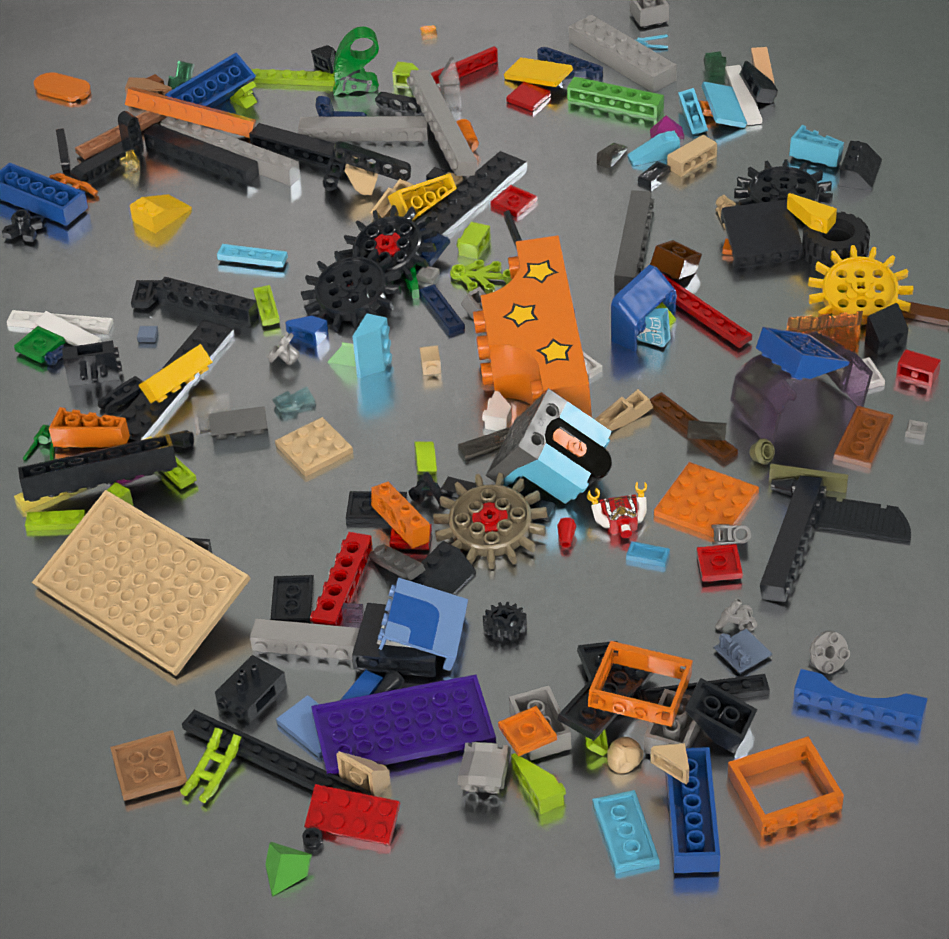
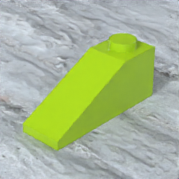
[511,753,566,814]

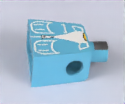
[637,308,671,347]

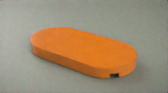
[34,72,91,102]

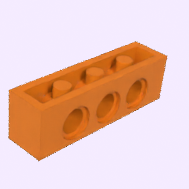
[371,482,430,549]

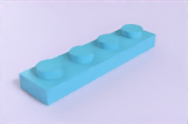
[217,244,288,268]

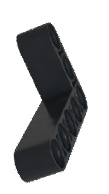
[70,111,144,184]
[323,141,411,191]

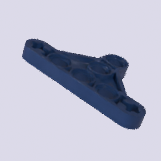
[537,47,603,80]

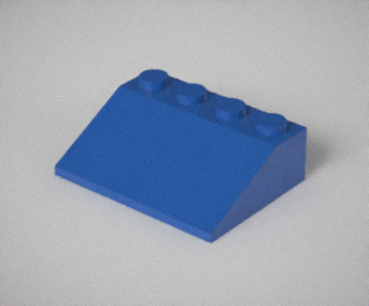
[756,327,849,380]

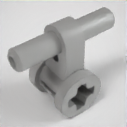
[715,598,757,632]

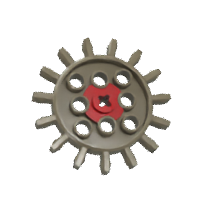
[433,473,547,569]

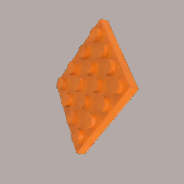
[654,462,759,538]

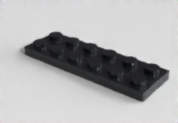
[557,651,654,741]

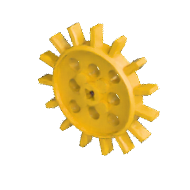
[808,245,914,336]

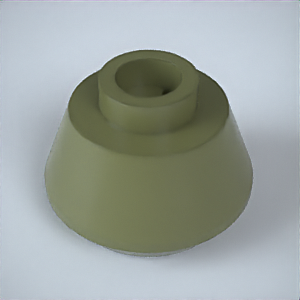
[749,438,774,465]

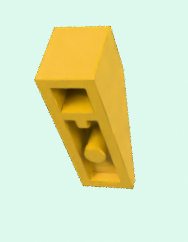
[787,193,837,234]

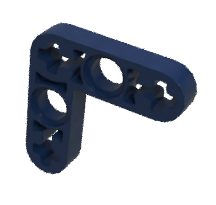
[315,96,367,117]

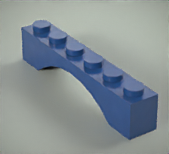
[794,669,928,731]

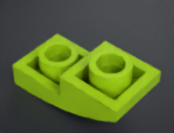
[414,442,437,475]

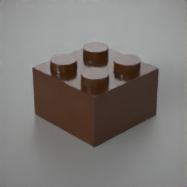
[650,240,702,279]

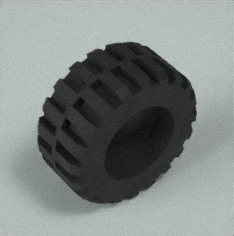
[802,211,870,268]

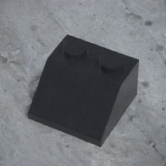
[865,303,909,356]

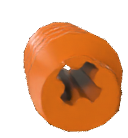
[456,119,479,152]

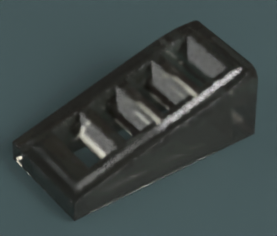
[596,143,627,168]

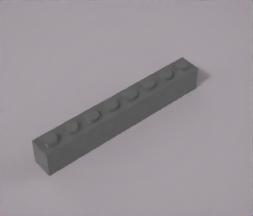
[614,190,655,290]

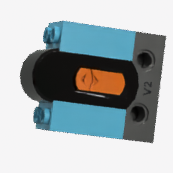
[485,388,612,504]

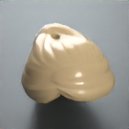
[607,737,644,774]

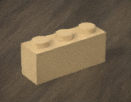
[667,135,717,177]

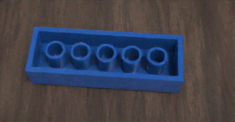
[165,52,256,108]
[0,163,88,226]
[666,747,720,873]

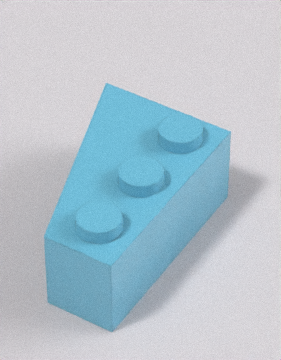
[789,125,844,167]

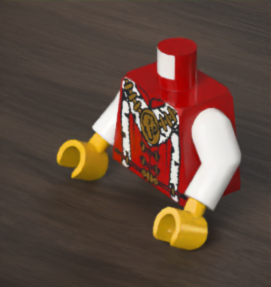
[587,482,647,538]

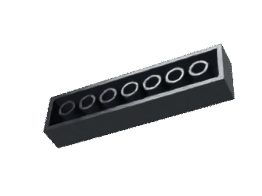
[18,434,177,502]

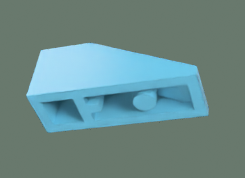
[678,88,708,136]
[628,131,680,166]

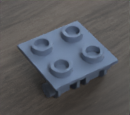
[713,629,772,674]

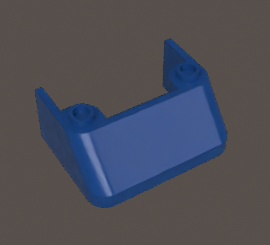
[611,265,677,352]

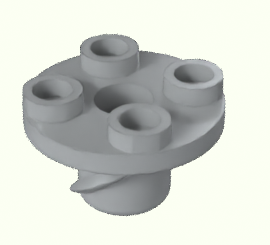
[267,332,300,365]
[809,631,850,674]

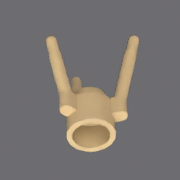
[715,195,736,229]

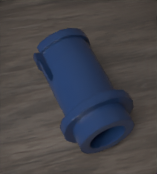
[45,345,66,365]

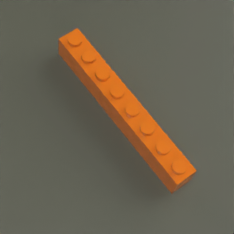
[125,87,256,138]

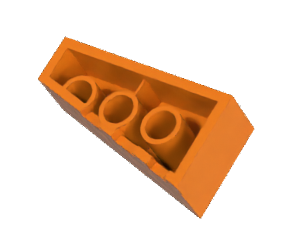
[49,407,130,448]

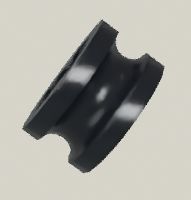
[302,827,323,850]

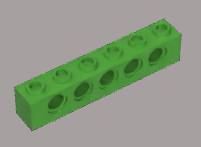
[567,77,664,119]

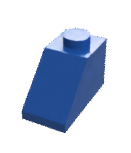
[285,315,328,347]

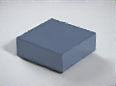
[137,326,158,342]

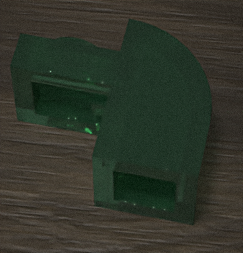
[703,51,727,78]
[168,61,195,90]

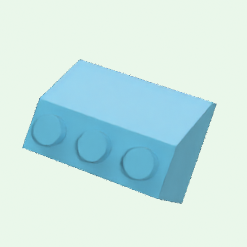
[352,314,392,378]

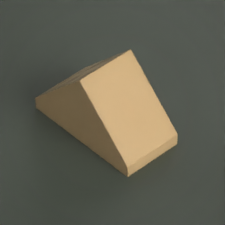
[651,743,689,784]

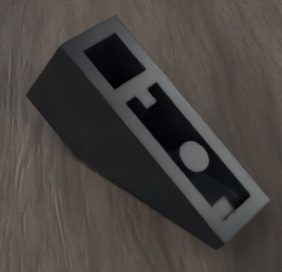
[311,45,336,74]
[739,61,778,104]

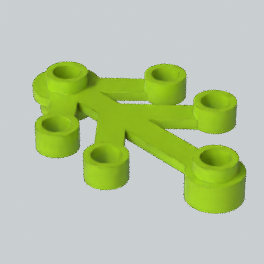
[450,259,512,294]

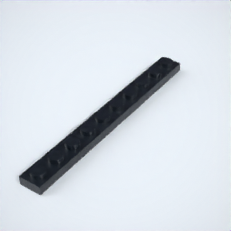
[182,709,371,795]

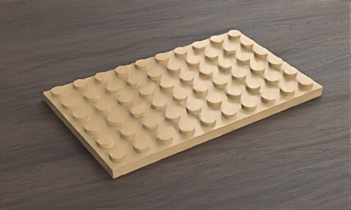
[32,490,251,676]

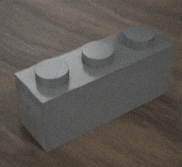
[209,406,268,440]

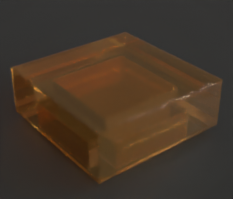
[420,26,438,40]

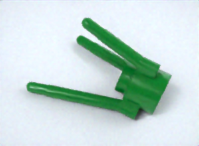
[23,424,55,460]

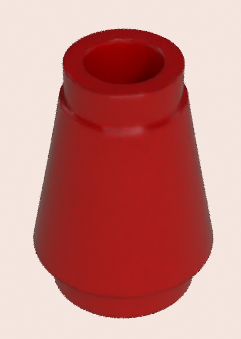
[557,517,577,548]

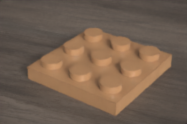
[110,730,187,801]

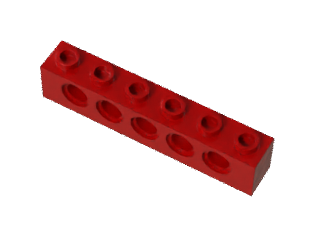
[310,532,373,626]

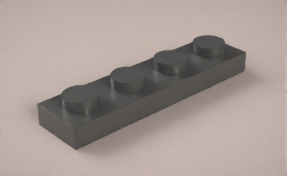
[368,544,425,581]

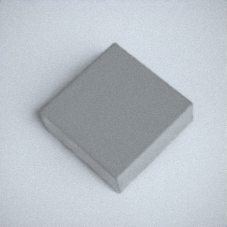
[417,266,440,284]
[905,420,928,440]

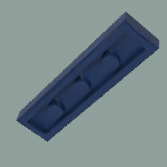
[419,284,465,334]

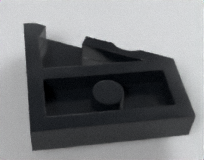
[131,280,161,308]

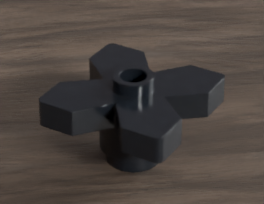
[2,210,46,242]

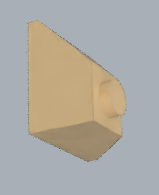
[345,157,378,195]
[336,752,391,797]

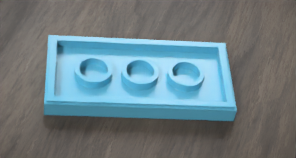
[701,81,747,128]
[592,790,660,874]

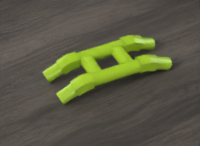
[180,727,241,803]

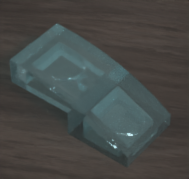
[272,386,316,413]

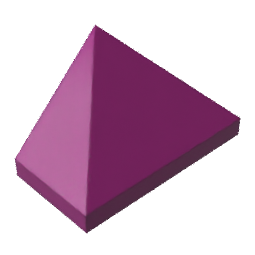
[650,115,684,139]

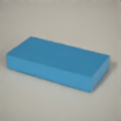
[626,541,670,567]

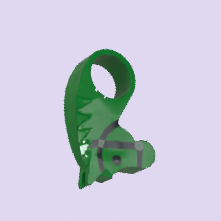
[333,26,379,96]

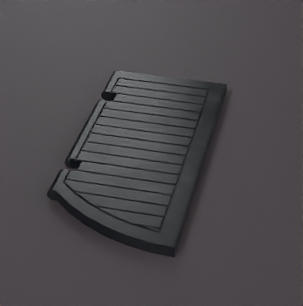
[814,496,911,543]

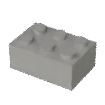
[509,686,571,760]
[644,689,701,754]

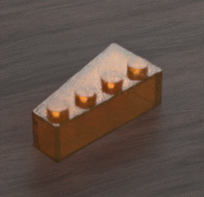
[786,311,863,353]

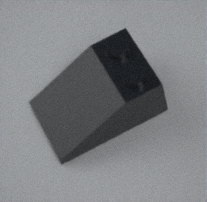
[684,678,758,753]

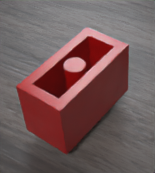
[896,349,941,387]

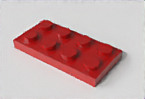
[304,784,401,846]

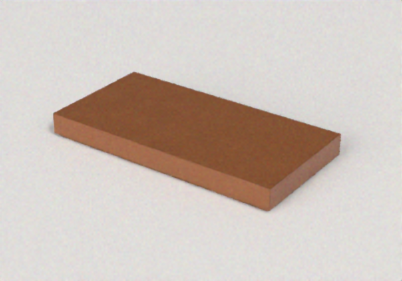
[833,406,894,469]

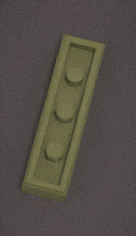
[769,464,848,493]

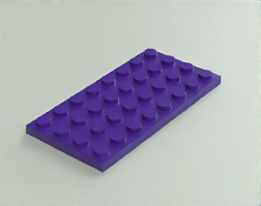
[311,674,496,775]

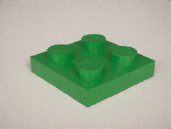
[14,326,65,363]

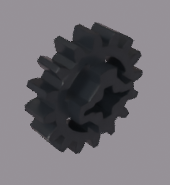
[483,602,527,641]

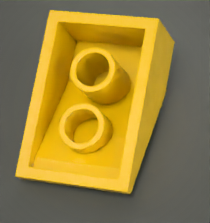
[130,194,192,234]

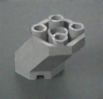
[457,742,511,794]

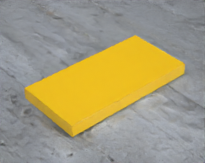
[504,57,573,87]

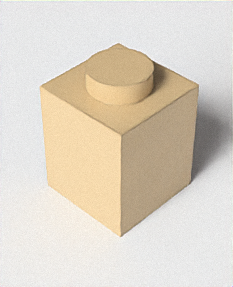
[420,345,441,375]

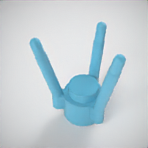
[636,34,668,49]

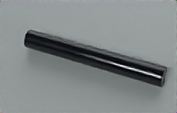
[504,210,522,242]

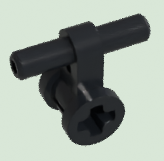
[408,472,443,506]

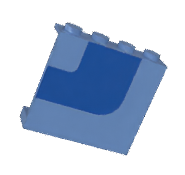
[377,577,468,671]

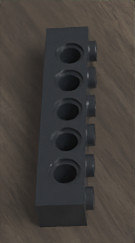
[156,277,259,327]

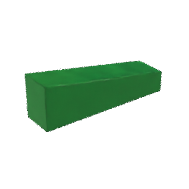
[403,266,419,299]

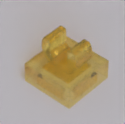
[120,150,140,173]

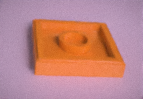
[498,706,557,757]

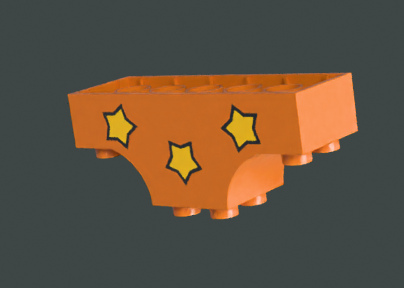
[473,235,592,418]

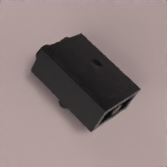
[62,340,122,387]
[215,655,287,723]

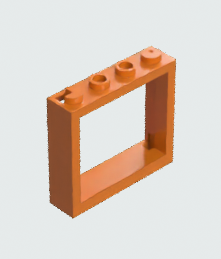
[588,641,693,727]
[728,736,844,835]

